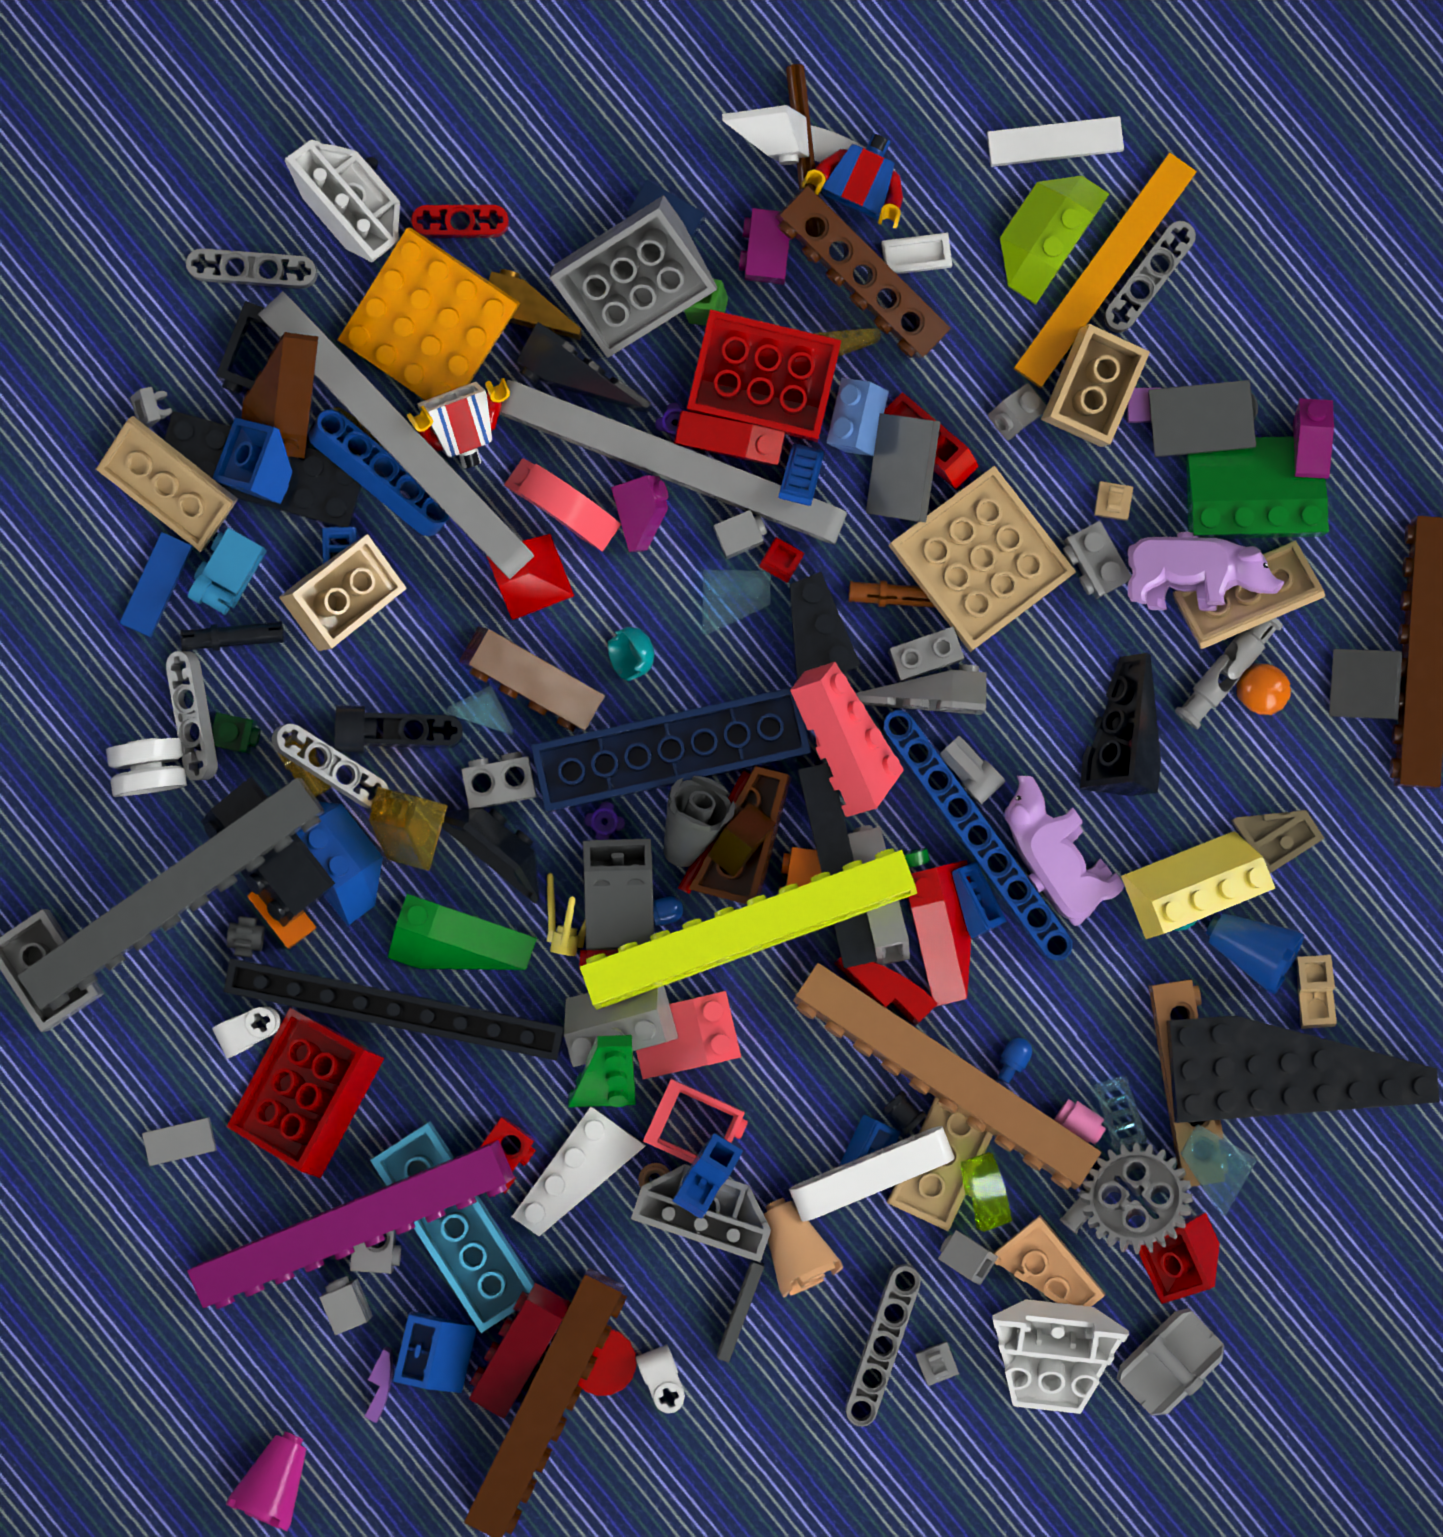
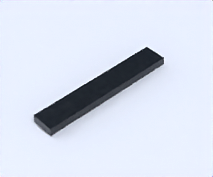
[798,763,877,968]

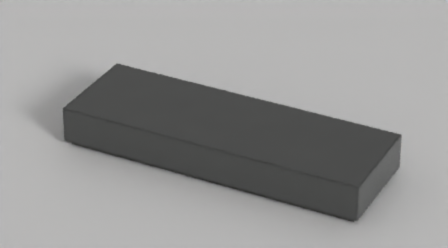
[717,1260,764,1363]

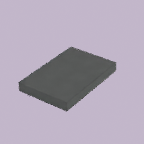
[1148,380,1256,458]
[866,413,940,522]

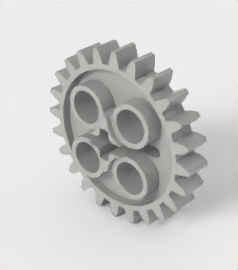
[1081,1143,1193,1254]

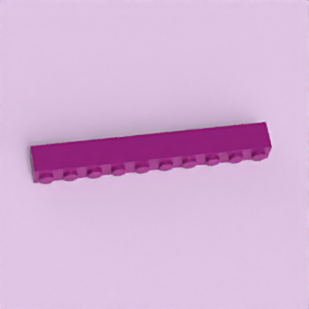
[187,1140,515,1309]

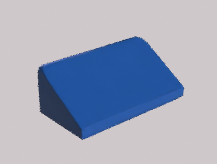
[838,1115,901,1167]

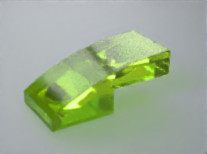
[961,1152,1012,1232]

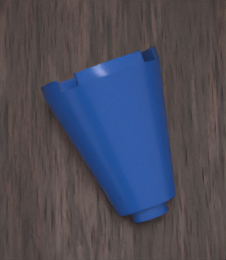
[1206,913,1304,994]

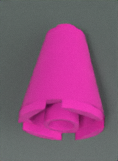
[226,1431,307,1532]

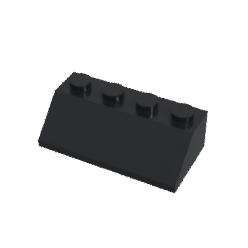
[201,776,335,927]

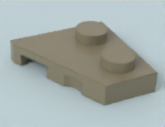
[1231,810,1325,873]

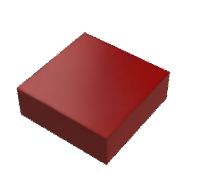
[759,537,805,583]

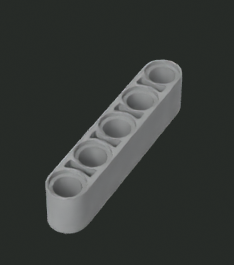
[845,1263,921,1427]

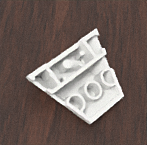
[992,1299,1129,1414]

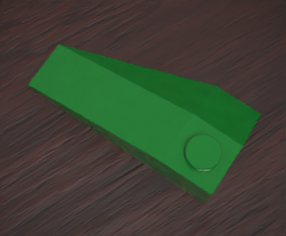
[388,894,537,970]

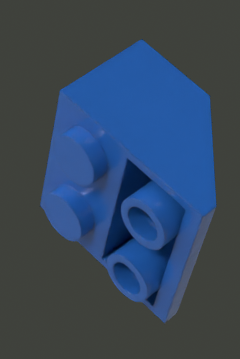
[393,1311,477,1393]

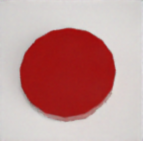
[578,1329,637,1396]

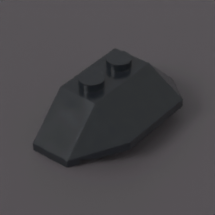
[430,808,540,904]

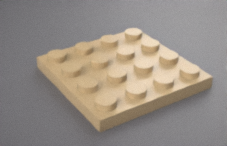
[888,466,1076,652]

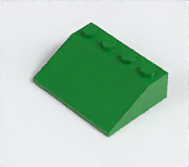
[1186,437,1329,539]

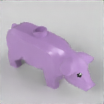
[1128,532,1284,611]
[1005,776,1124,926]

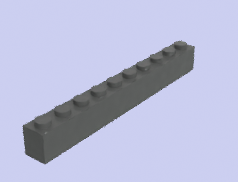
[17,778,325,1010]

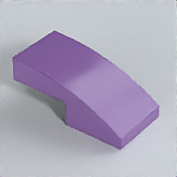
[364,1346,393,1423]

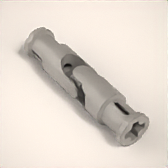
[1175,618,1283,730]

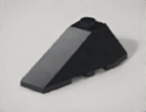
[517,322,651,413]

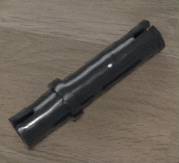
[180,621,284,651]

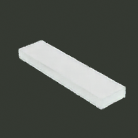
[987,116,1124,167]

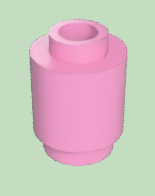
[1054,1099,1106,1145]

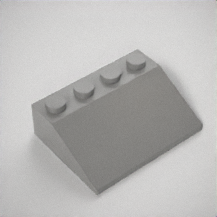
[549,195,718,358]

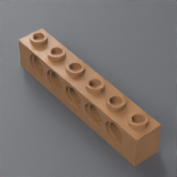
[1148,979,1228,1187]

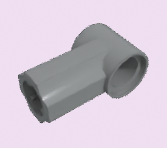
[939,736,1006,805]

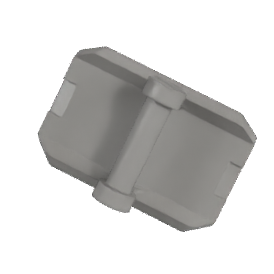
[1116,1308,1224,1416]

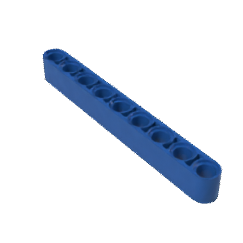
[882,710,1073,960]

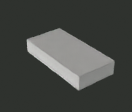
[142,1117,217,1166]

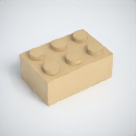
[1041,324,1150,447]

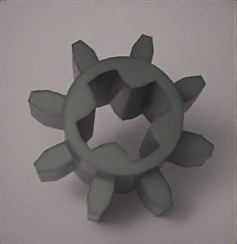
[227,916,265,958]

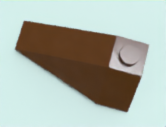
[241,332,319,458]

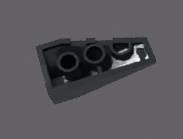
[1080,653,1161,796]

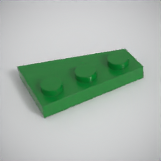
[568,1035,636,1107]

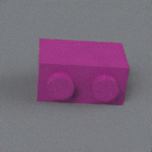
[739,208,790,285]

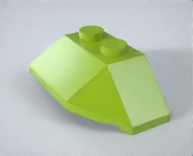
[1000,176,1110,305]

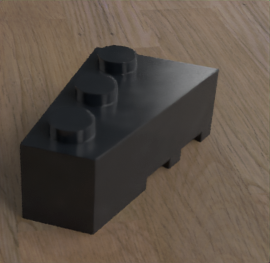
[789,572,861,681]

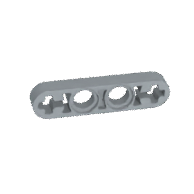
[1104,221,1196,333]
[186,248,318,289]
[166,651,218,780]
[271,724,389,808]

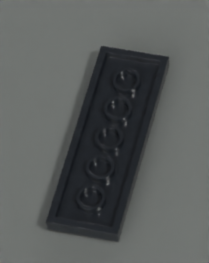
[164,411,362,527]

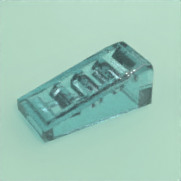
[1094,1075,1147,1153]

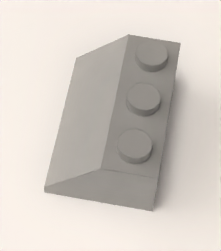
[564,986,678,1067]

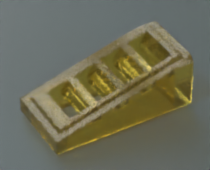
[813,328,881,357]

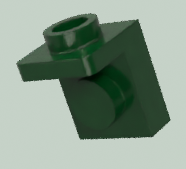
[212,712,261,754]

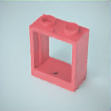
[643,1078,748,1163]

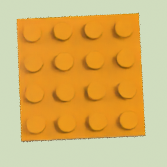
[338,227,521,400]

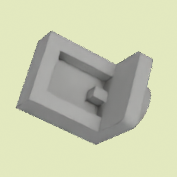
[988,383,1046,441]

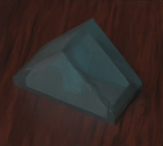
[446,686,514,735]

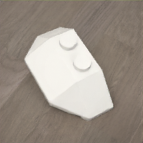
[285,140,400,262]

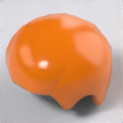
[1237,663,1291,715]

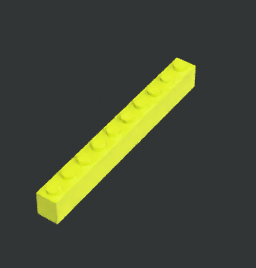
[580,848,917,1010]

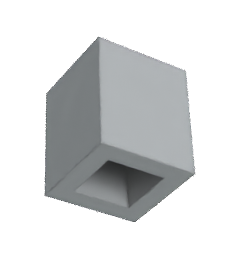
[713,510,767,560]
[938,1230,998,1285]

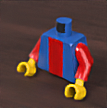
[801,134,903,228]

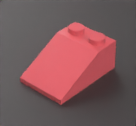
[636,991,741,1079]

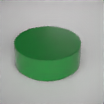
[903,848,930,868]

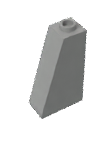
[848,825,910,965]

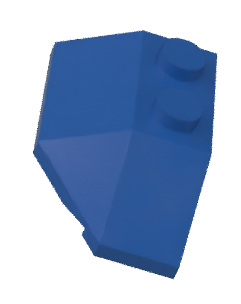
[296,802,383,926]

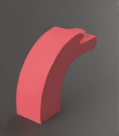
[504,458,621,552]

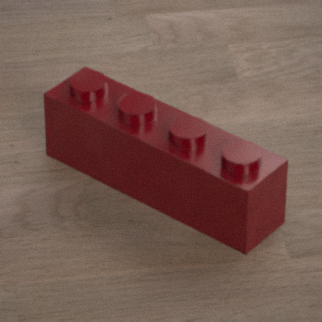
[469,1283,571,1419]

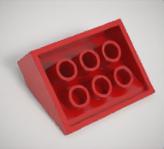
[687,309,842,442]
[226,1008,384,1178]

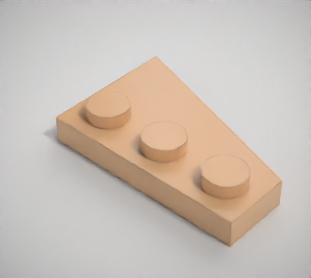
[993,1215,1105,1307]

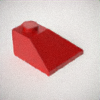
[486,534,574,621]
[1139,1212,1220,1304]

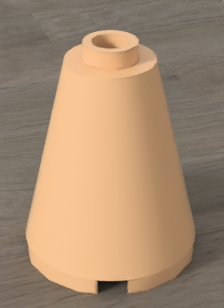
[764,1198,843,1297]

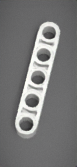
[789,1126,955,1222]

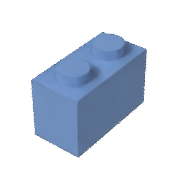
[827,378,889,456]

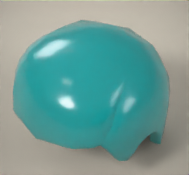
[607,627,655,681]

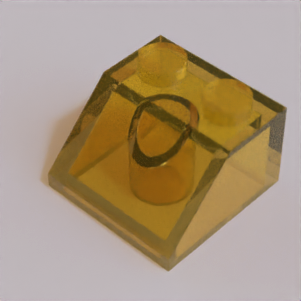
[369,787,447,871]

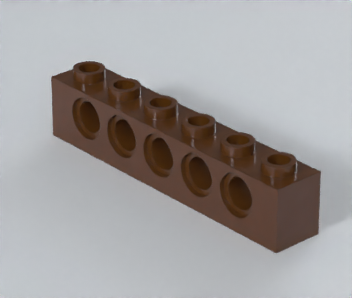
[775,186,951,358]

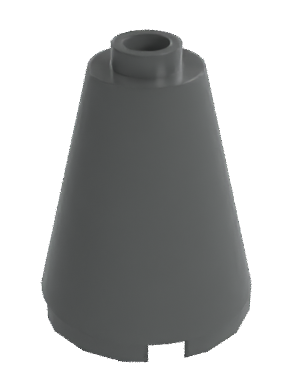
[663,776,735,867]

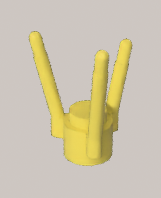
[546,873,586,956]

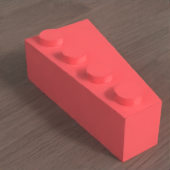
[790,662,904,817]

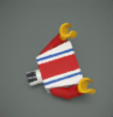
[407,378,510,468]

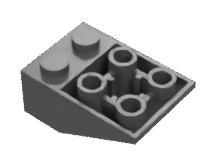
[583,839,654,950]

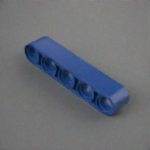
[308,409,450,536]

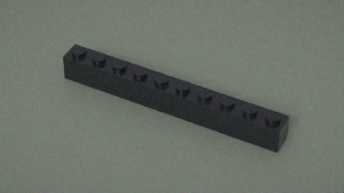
[223,959,564,1061]

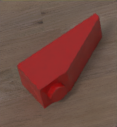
[884,392,979,490]
[674,410,785,466]

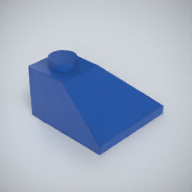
[212,418,293,504]

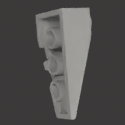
[856,665,986,715]

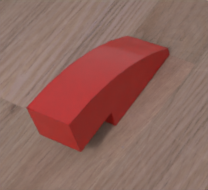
[835,957,939,1026]

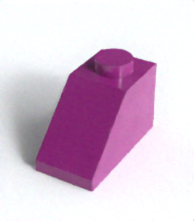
[1293,398,1334,479]
[611,475,668,552]

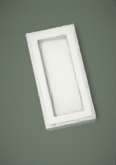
[881,233,952,274]

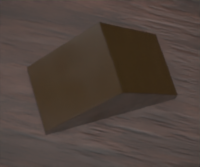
[708,803,777,877]

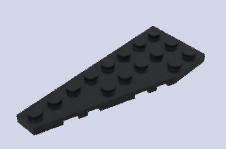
[1166,1016,1440,1123]

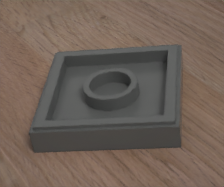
[1329,649,1402,720]

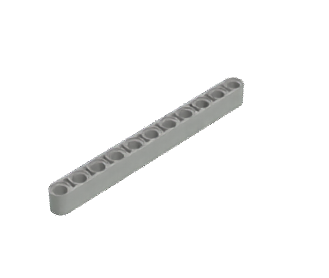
[258,291,534,579]
[500,380,847,544]

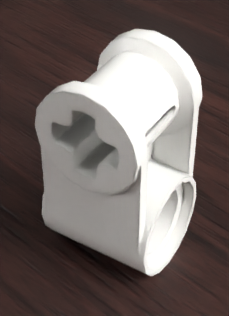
[212,1006,281,1059]
[636,1345,685,1413]

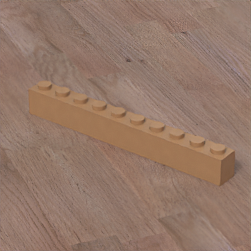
[793,963,1102,1190]

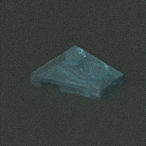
[702,570,771,635]
[1180,1124,1257,1216]

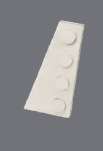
[512,1107,646,1236]

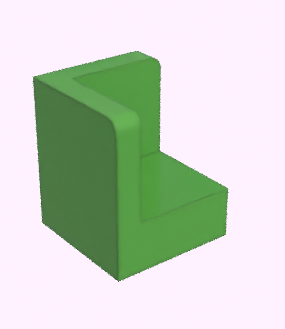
[684,279,728,326]

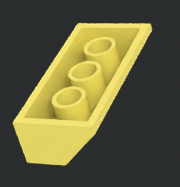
[1121,831,1275,939]

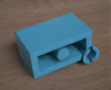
[188,528,267,615]

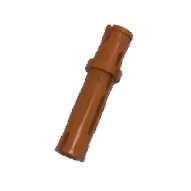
[848,580,936,608]

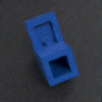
[672,1133,743,1219]

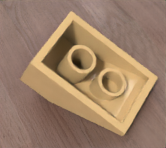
[279,534,407,651]

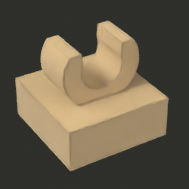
[1094,481,1133,521]

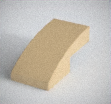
[1297,955,1337,1029]

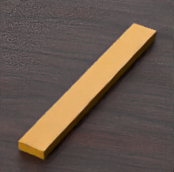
[1014,153,1197,389]

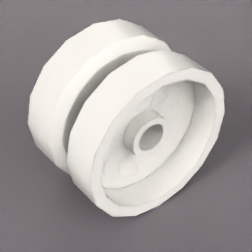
[106,738,187,797]

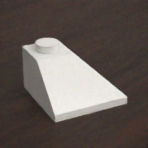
[722,105,809,165]

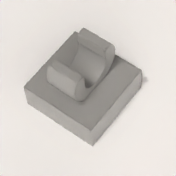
[130,387,172,428]
[915,1341,959,1386]

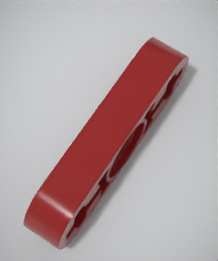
[411,205,509,238]

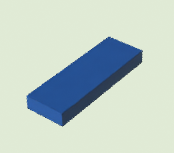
[120,532,193,638]

